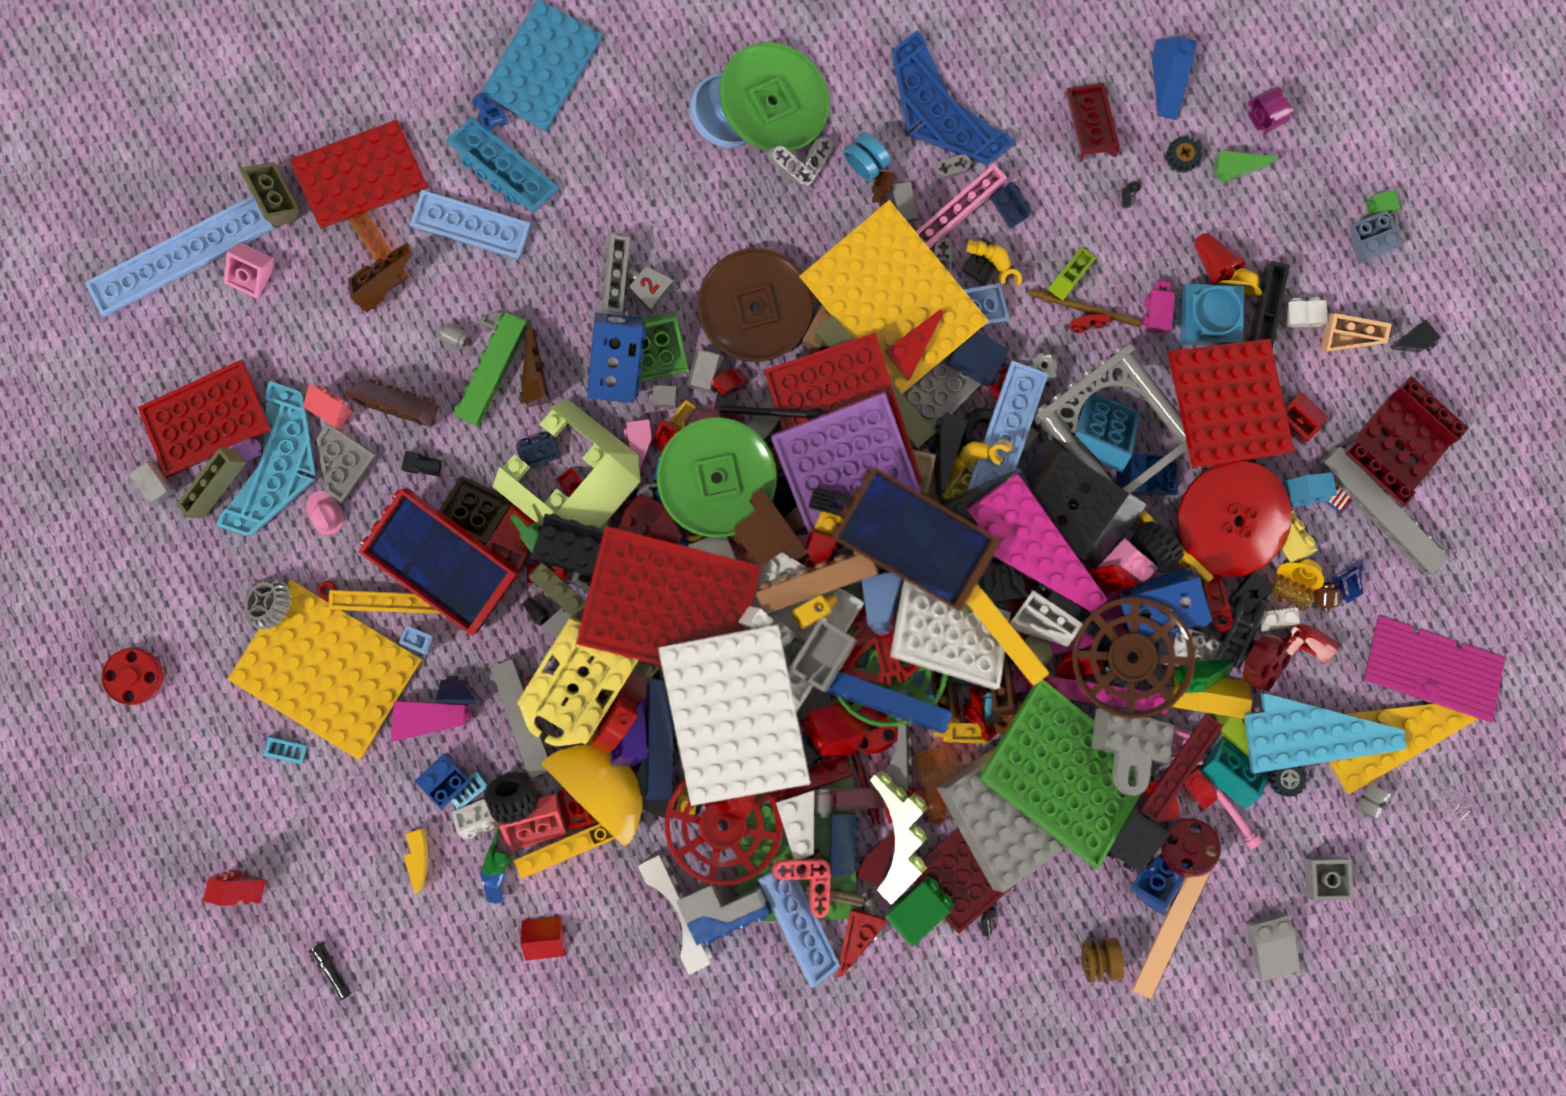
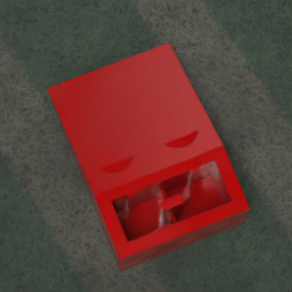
[483,505,541,574]

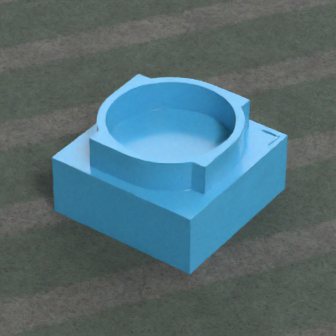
[1180,284,1244,346]

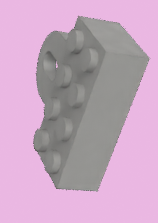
[1091,709,1174,796]

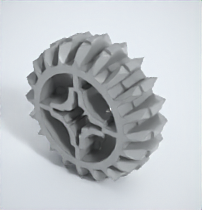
[242,578,293,630]

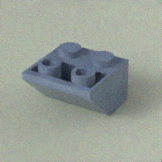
[1351,210,1402,264]

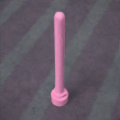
[1199,767,1263,849]

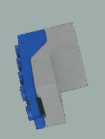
[676,877,772,946]

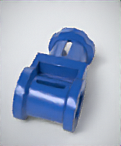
[472,92,507,130]

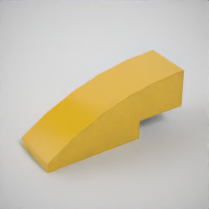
[403,828,428,894]

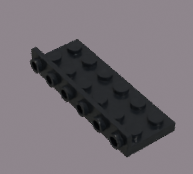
[531,514,604,577]

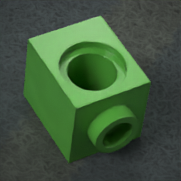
[1367,190,1400,216]

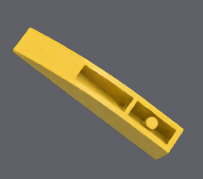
[514,823,616,879]

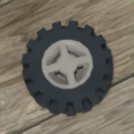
[1268,766,1307,797]

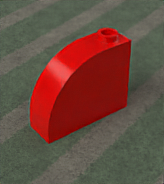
[588,691,637,754]

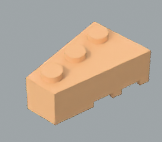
[1320,313,1391,352]

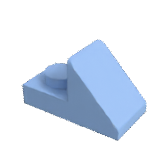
[399,625,435,655]

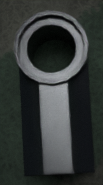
[401,451,442,477]

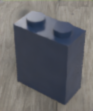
[947,332,1009,387]

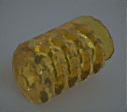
[1270,574,1315,612]

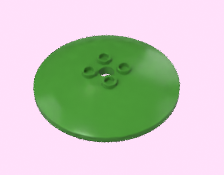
[719,42,829,153]
[657,418,777,537]

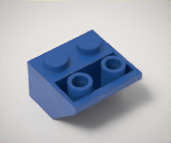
[415,753,471,810]

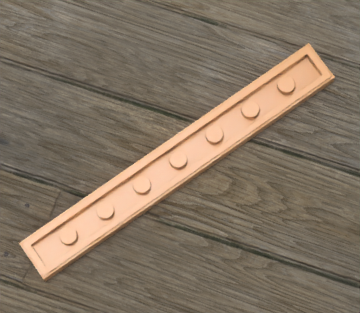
[1132,851,1215,999]

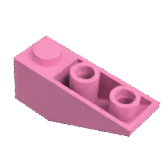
[623,419,653,474]

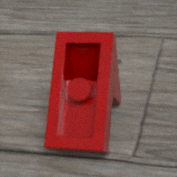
[652,419,682,451]

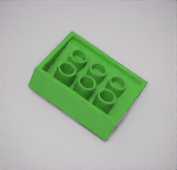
[628,311,689,382]

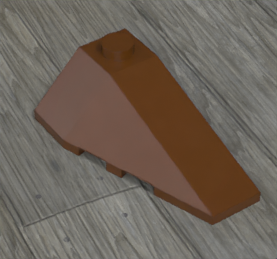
[348,242,412,313]
[520,325,551,408]

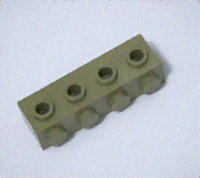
[177,448,247,518]

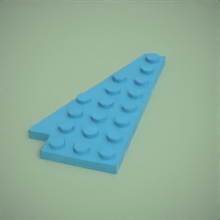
[1244,692,1406,773]

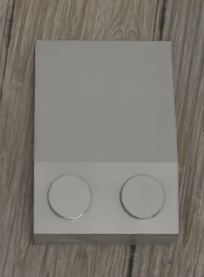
[1245,913,1300,981]

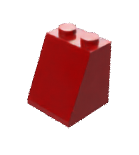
[802,703,867,756]

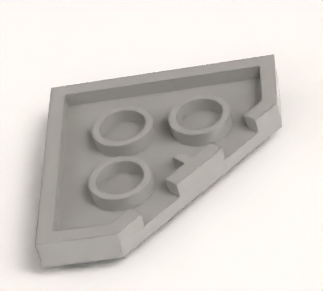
[316,423,376,504]

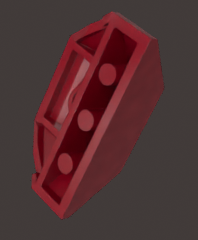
[617,493,682,544]

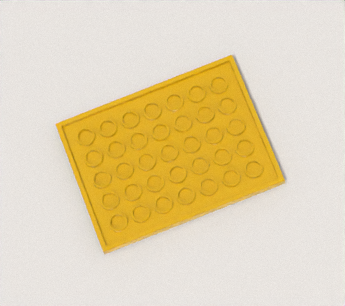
[799,200,989,394]
[227,579,423,760]

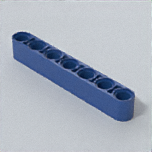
[827,672,952,734]

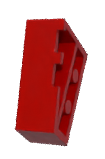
[202,869,266,906]

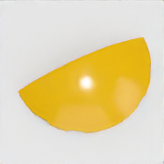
[541,745,643,847]

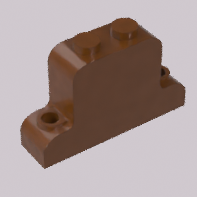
[733,486,808,565]

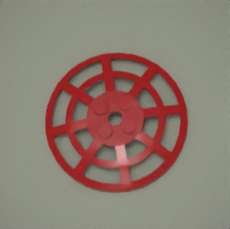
[664,779,783,886]

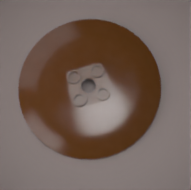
[698,248,813,362]

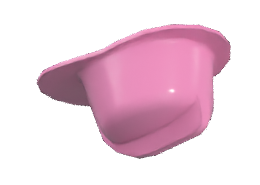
[306,491,344,535]

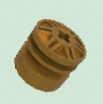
[1081,937,1125,983]

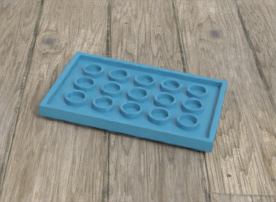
[480,0,603,132]

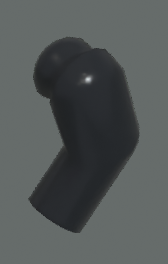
[1121,181,1141,208]
[981,906,997,937]

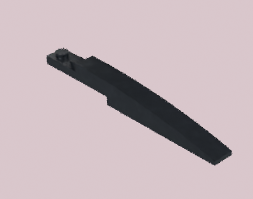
[1021,572,1174,687]

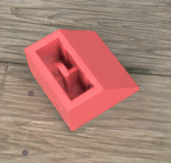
[303,384,353,430]

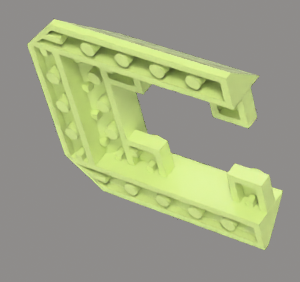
[492,399,641,530]

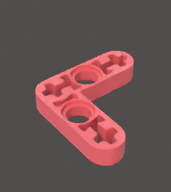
[772,858,830,918]

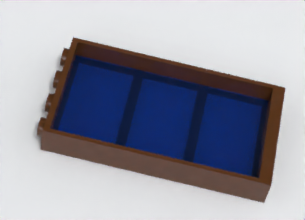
[830,466,1001,612]

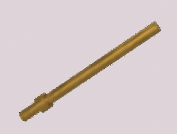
[1029,289,1141,327]

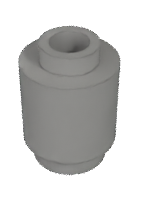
[439,323,469,349]
[814,788,834,817]

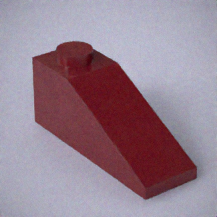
[855,829,895,886]

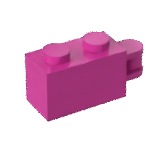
[1142,279,1175,334]

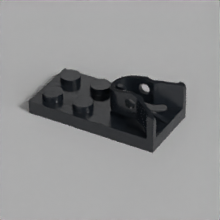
[978,547,1028,602]

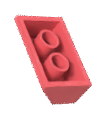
[499,794,567,851]

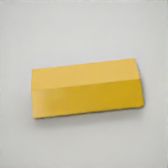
[1169,669,1252,719]

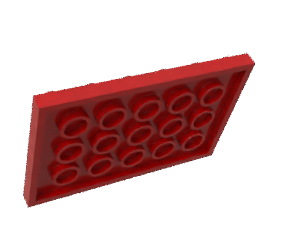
[289,119,428,229]
[137,360,272,478]

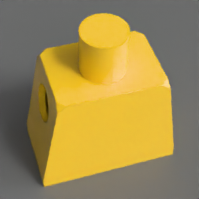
[791,593,839,632]

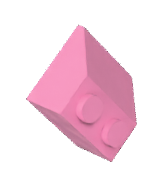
[224,242,274,299]
[1098,538,1158,583]

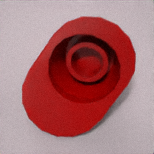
[1056,650,1102,680]

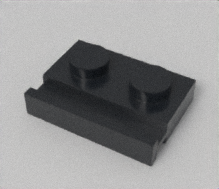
[962,238,996,286]

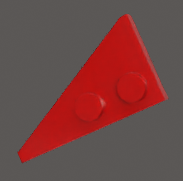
[885,309,943,381]
[836,909,888,978]

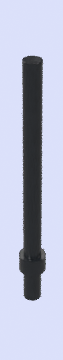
[720,405,829,420]

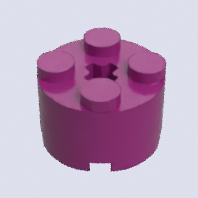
[1247,87,1293,134]

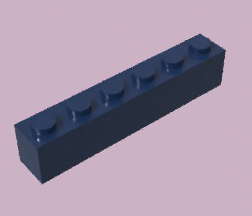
[644,678,676,800]

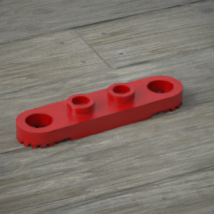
[1203,574,1233,631]

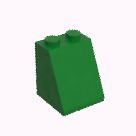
[885,875,954,947]

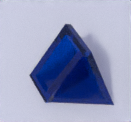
[1331,559,1364,604]

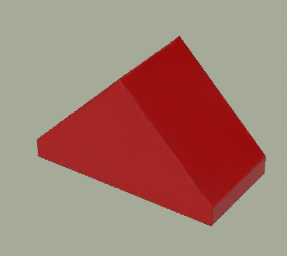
[556,467,583,497]

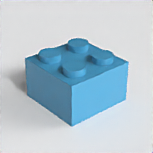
[1281,472,1337,508]

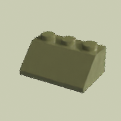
[239,162,300,226]

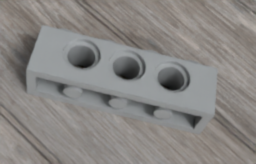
[598,234,630,315]

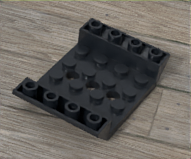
[1023,438,1147,568]

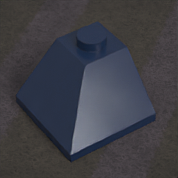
[436,676,483,704]

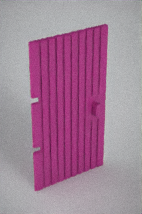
[1363,615,1505,723]

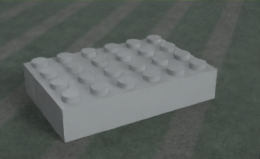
[936,746,1065,893]

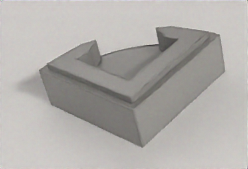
[478,312,504,331]

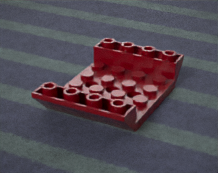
[1345,376,1469,507]

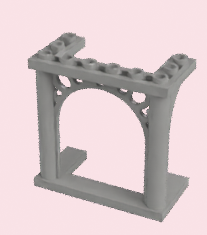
[1031,344,1188,493]

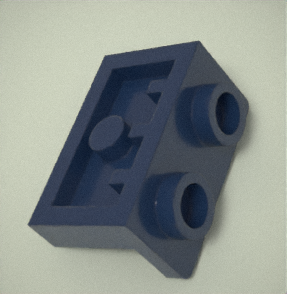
[990,182,1031,229]
[516,431,561,468]

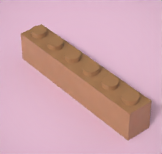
[756,547,879,614]

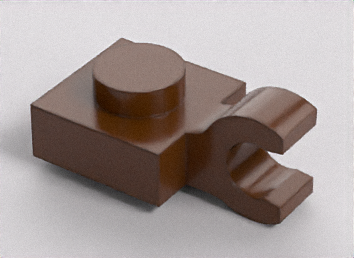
[872,171,895,207]

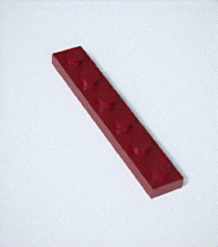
[1139,714,1223,823]

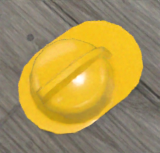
[1217,268,1262,296]
[1276,559,1324,590]

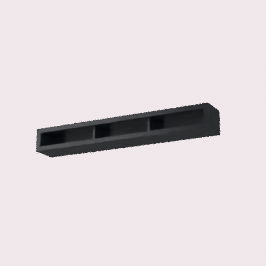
[1249,261,1290,349]

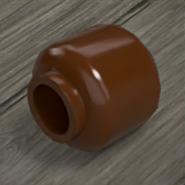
[1314,582,1341,612]

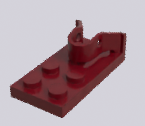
[1066,83,1120,162]
[776,755,854,801]

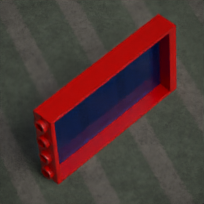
[358,487,521,636]

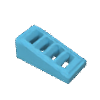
[263,736,307,764]
[451,770,489,809]

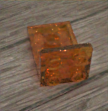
[915,745,960,824]

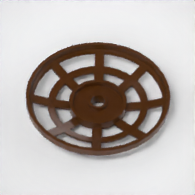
[1072,598,1195,719]

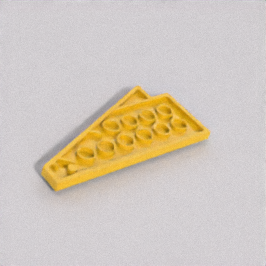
[1328,704,1478,794]

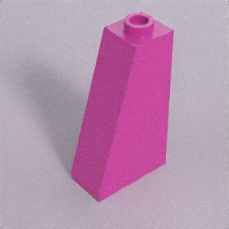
[391,701,471,741]

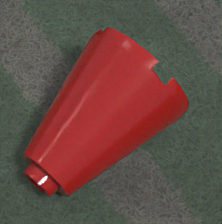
[1194,233,1246,285]

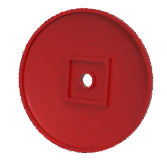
[1177,461,1292,577]

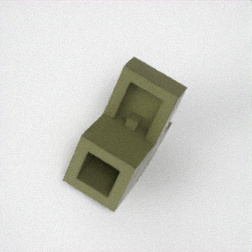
[1024,635,1053,667]

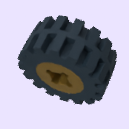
[1165,136,1203,173]

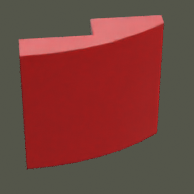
[1087,564,1139,594]

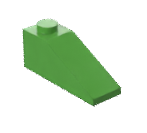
[1213,151,1277,182]

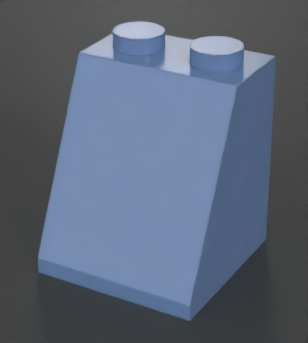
[862,571,904,635]

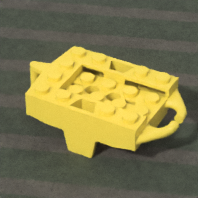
[517,616,638,746]

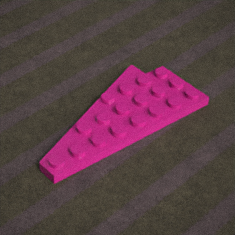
[963,473,1107,612]

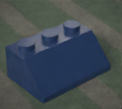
[830,812,859,876]

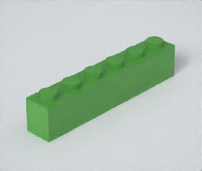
[454,312,529,428]

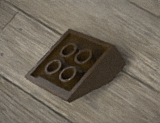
[433,475,512,545]

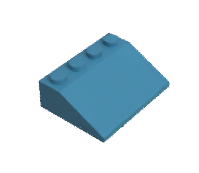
[1076,389,1140,473]

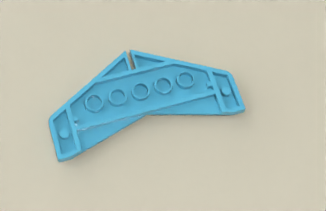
[216,381,317,536]

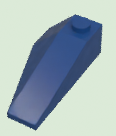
[1151,37,1197,120]
[1130,843,1191,916]

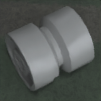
[1355,784,1392,820]

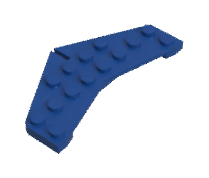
[892,30,1015,165]

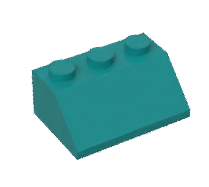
[1200,737,1269,809]

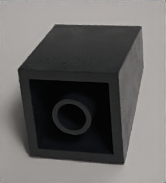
[1107,810,1170,872]

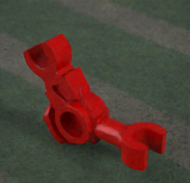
[962,687,997,741]

